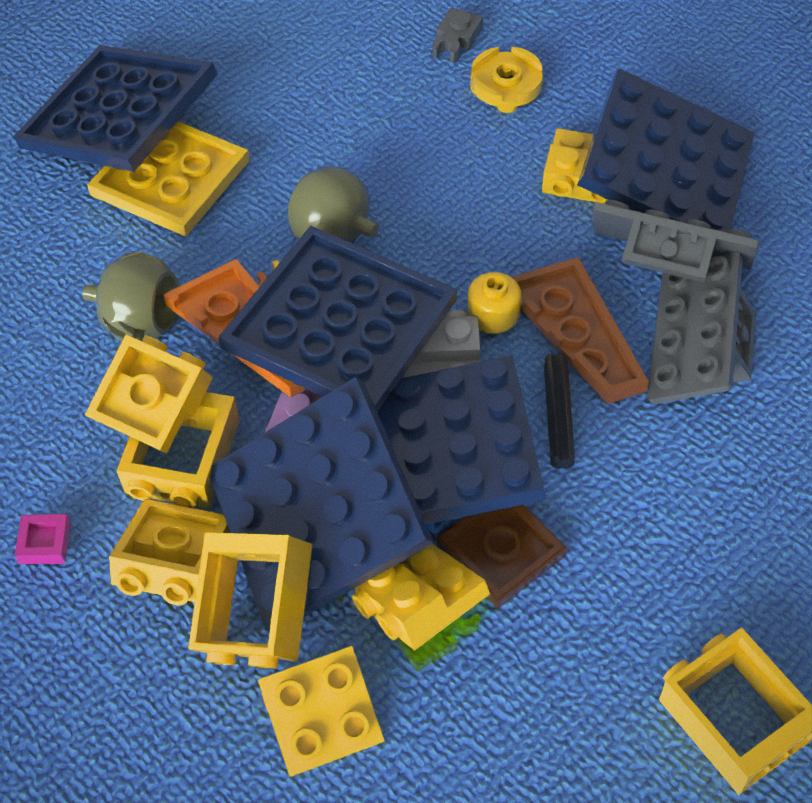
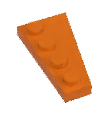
[163,259,306,398]

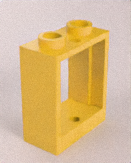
[117,392,240,509]
[188,532,313,669]
[659,627,812,795]

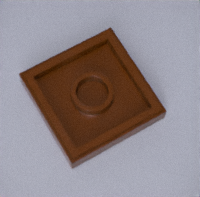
[436,505,567,610]

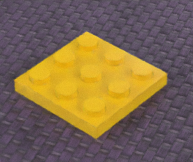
[87,121,250,237]

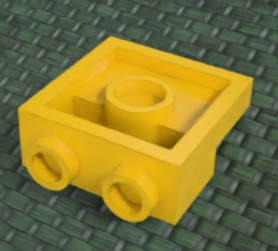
[542,128,608,204]
[85,335,213,454]
[109,499,230,606]
[351,544,490,651]

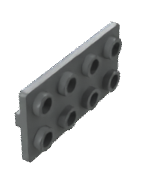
[593,200,760,282]
[647,252,756,404]

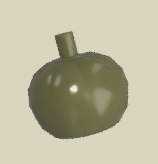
[287,166,379,244]
[82,252,179,343]

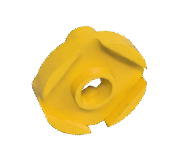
[470,47,543,113]

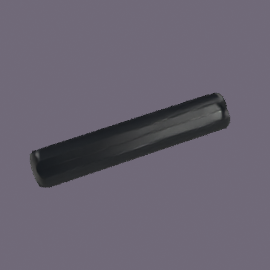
[544,354,575,469]

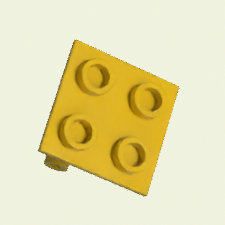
[258,646,385,777]

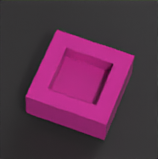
[15,514,71,564]

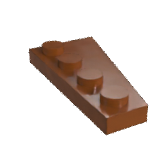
[512,257,649,404]

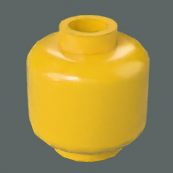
[467,272,521,334]

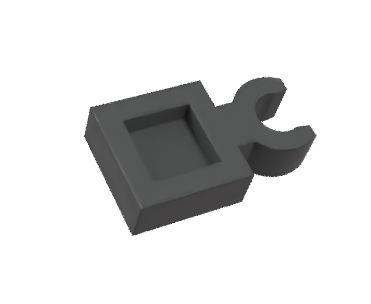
[433,8,483,64]

